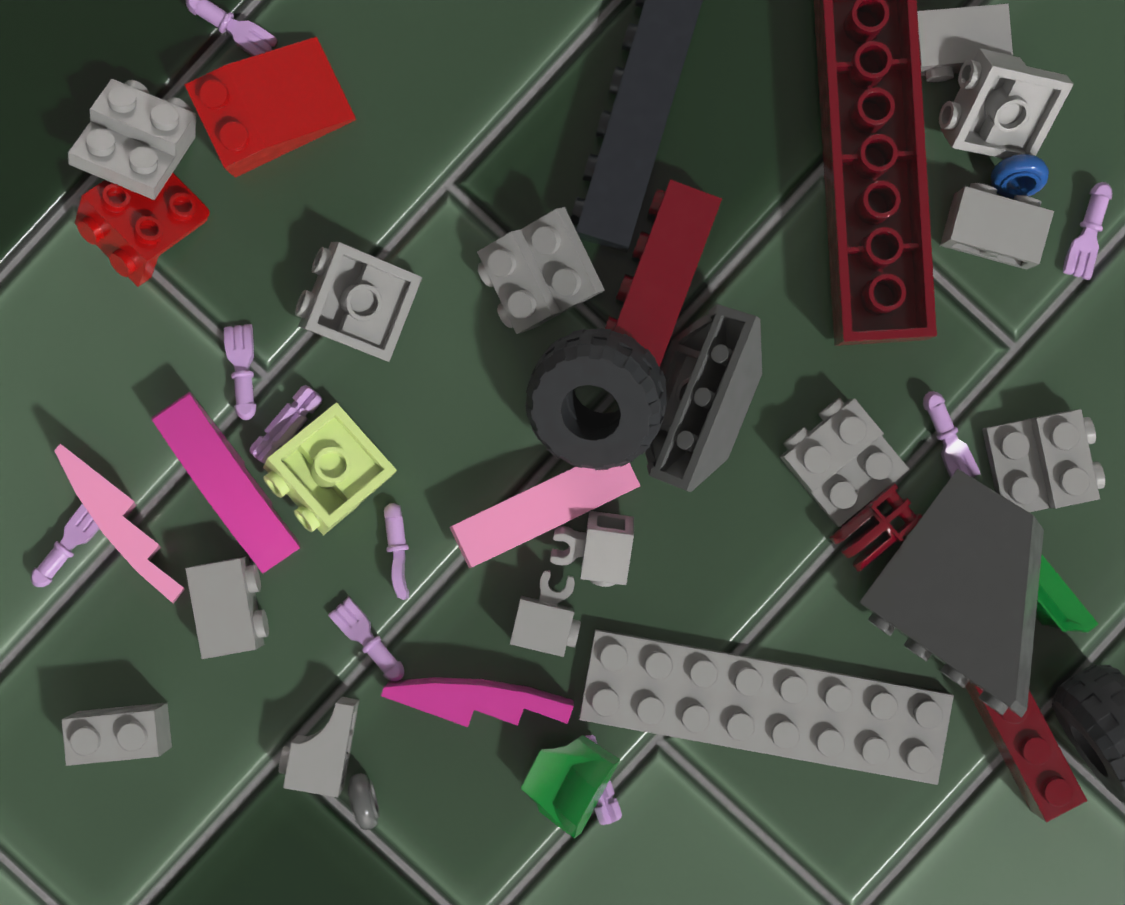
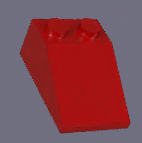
[184,37,357,178]

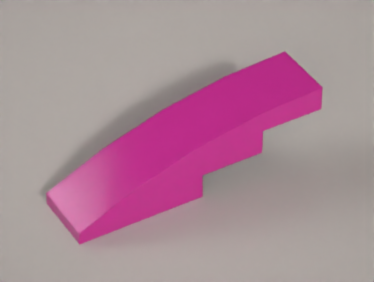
[152,392,300,573]
[381,677,574,727]

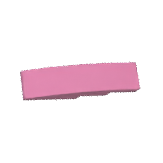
[54,444,185,604]
[450,463,640,568]

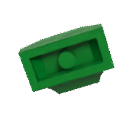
[1036,555,1098,633]
[521,735,620,839]

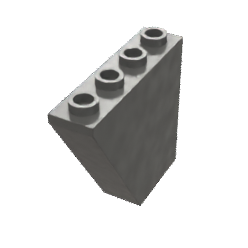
[860,469,1044,718]

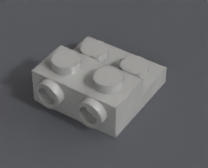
[939,48,1074,159]
[68,79,196,200]
[477,207,605,334]
[295,242,422,362]
[779,398,909,527]
[982,409,1105,512]

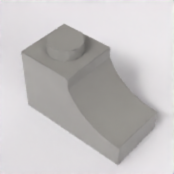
[279,697,359,798]

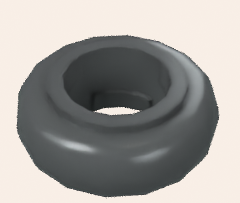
[348,773,380,830]

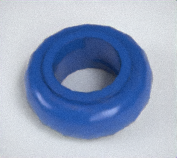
[991,154,1049,199]

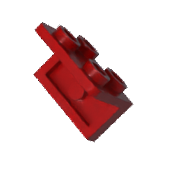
[75,173,210,287]

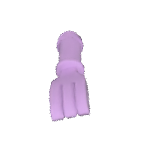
[186,0,278,56]
[1063,182,1113,280]
[224,324,256,420]
[923,391,980,477]
[31,503,100,587]
[384,503,409,600]
[328,597,404,681]

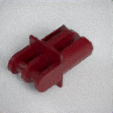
[829,482,922,572]

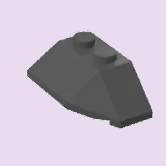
[644,304,762,492]

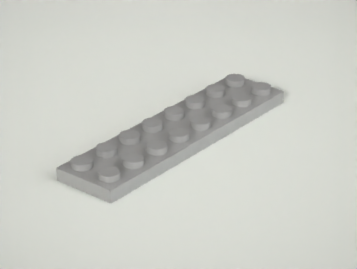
[579,629,954,785]

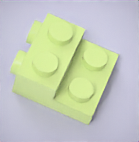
[263,402,397,536]

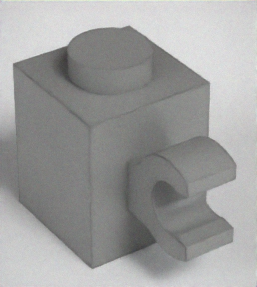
[550,511,634,587]
[510,570,581,657]

